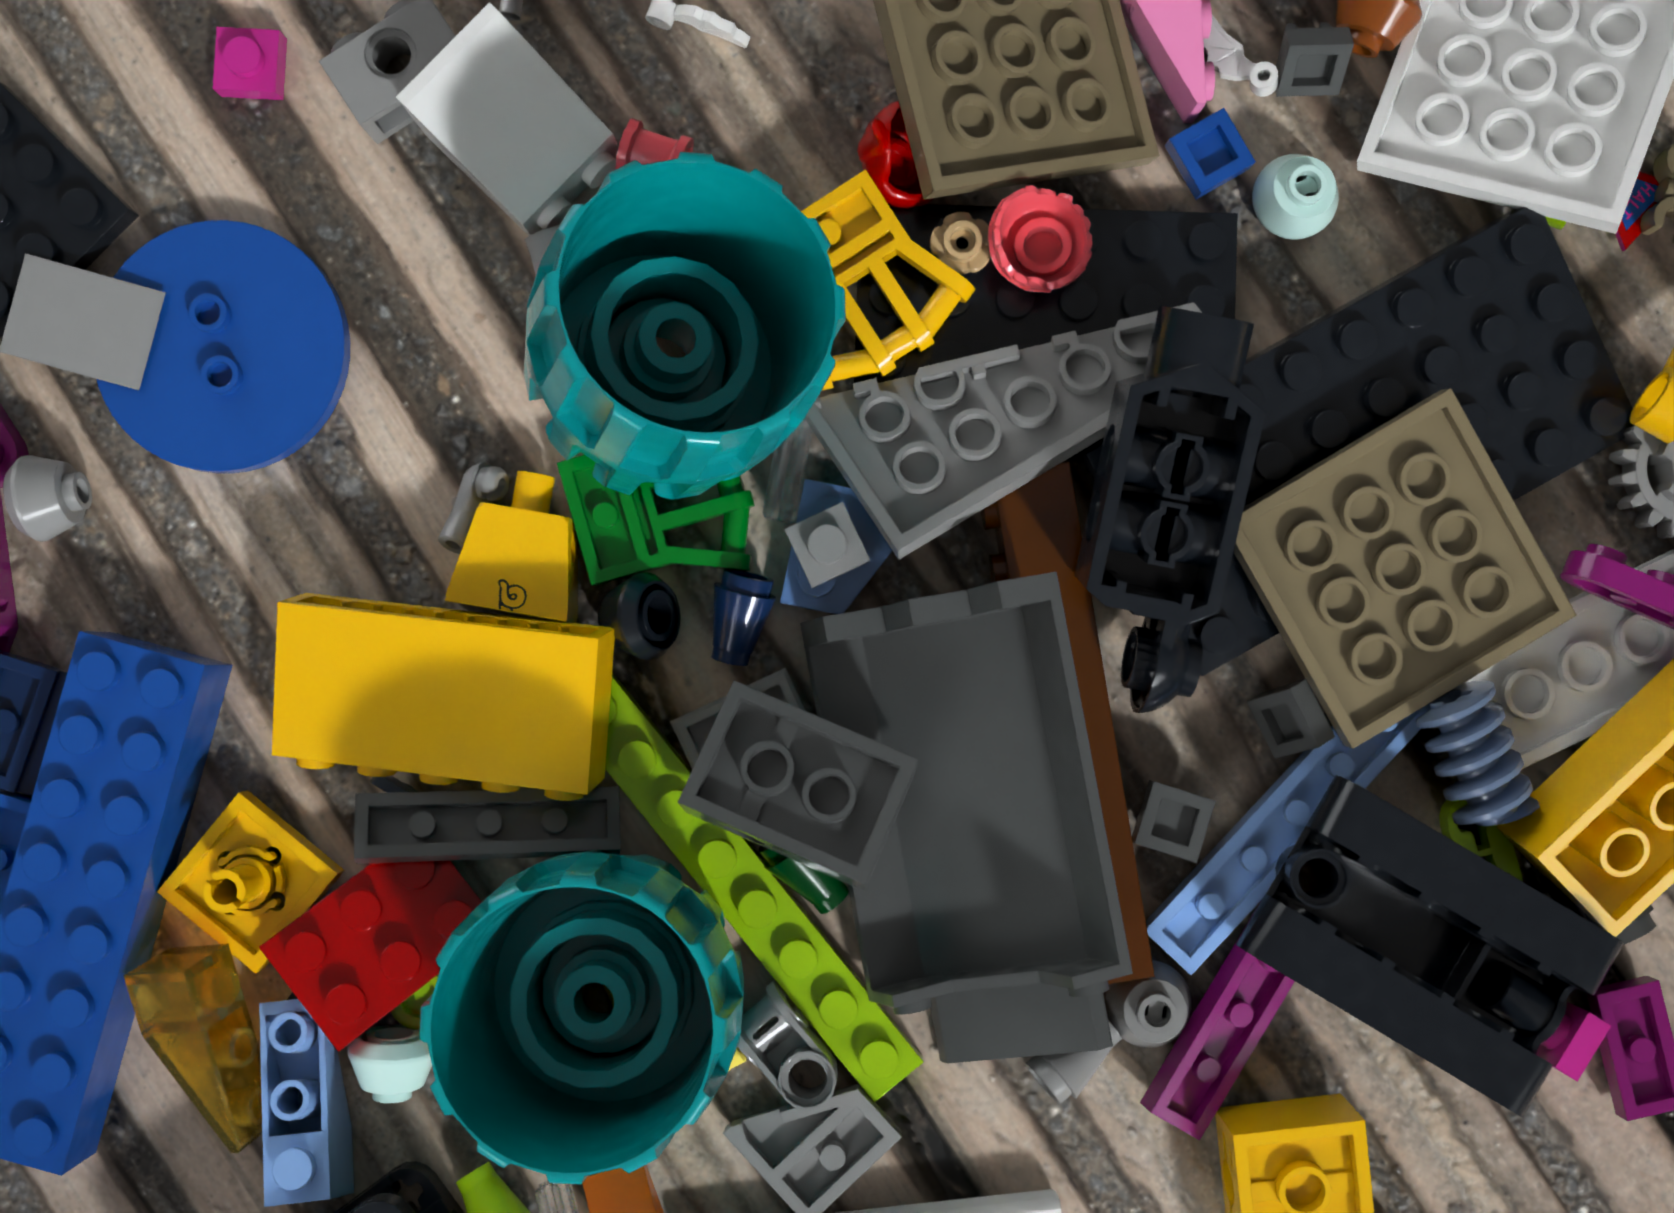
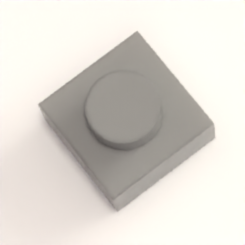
[784,502,870,589]

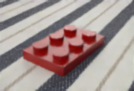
[259,860,482,1052]

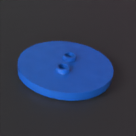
[96,220,350,474]

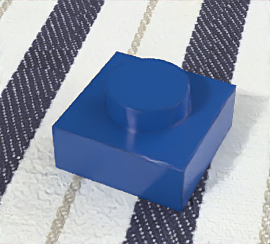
[1165,108,1256,200]

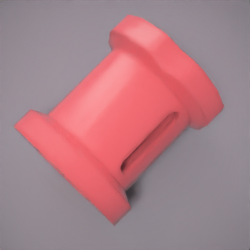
[615,118,694,170]

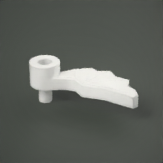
[645,0,750,48]
[1203,15,1278,97]

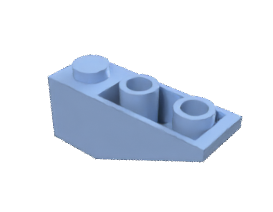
[259,999,354,1207]

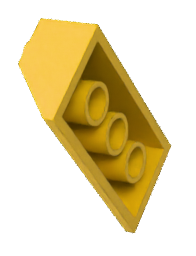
[1496,658,1674,937]

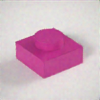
[213,27,287,100]
[1537,1002,1611,1082]

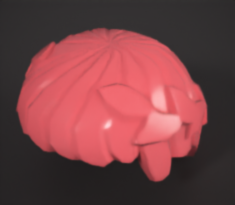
[988,185,1093,293]

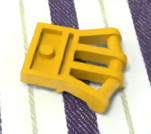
[801,169,976,391]

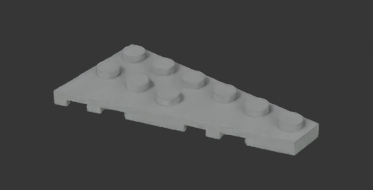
[805,302,1202,560]

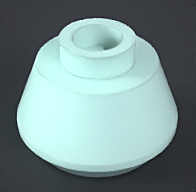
[1252,154,1339,240]
[348,1024,432,1103]

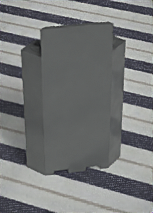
[800,572,1133,1063]

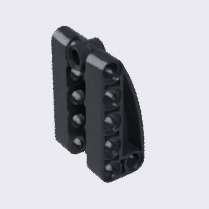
[1236,775,1624,1117]

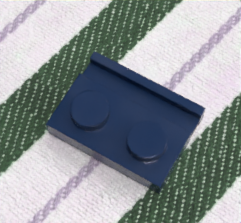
[0,650,67,796]

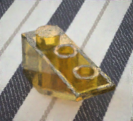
[123,944,262,1153]

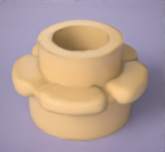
[930,212,991,275]

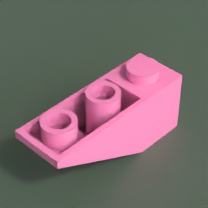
[1120,0,1215,123]

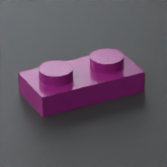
[1586,976,1674,1121]

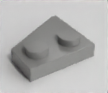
[723,1084,902,1213]

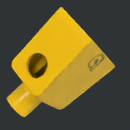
[445,471,578,623]

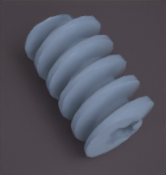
[1416,680,1540,826]

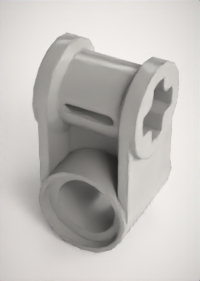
[737,981,838,1110]

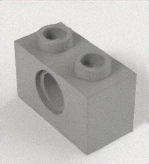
[319,0,455,144]

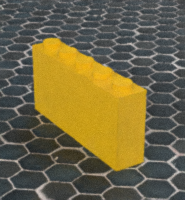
[272,593,615,801]

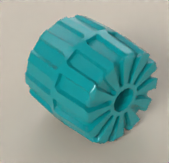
[524,152,846,499]
[419,849,744,1184]

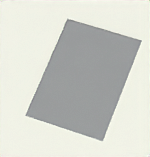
[0,253,166,390]

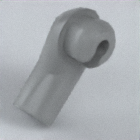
[438,462,509,554]

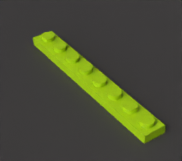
[605,672,924,1103]

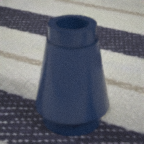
[711,569,776,666]

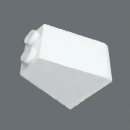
[396,2,619,236]

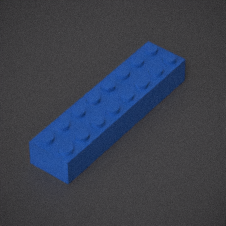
[0,631,233,1176]

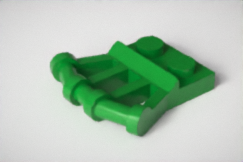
[557,455,755,586]

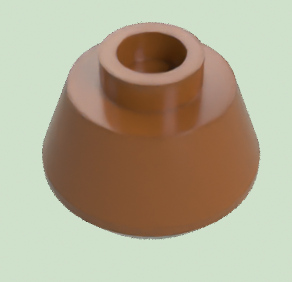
[1335,0,1422,58]

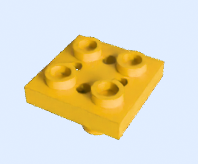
[157,790,345,974]

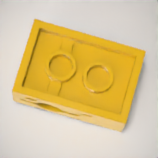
[1215,1093,1374,1213]

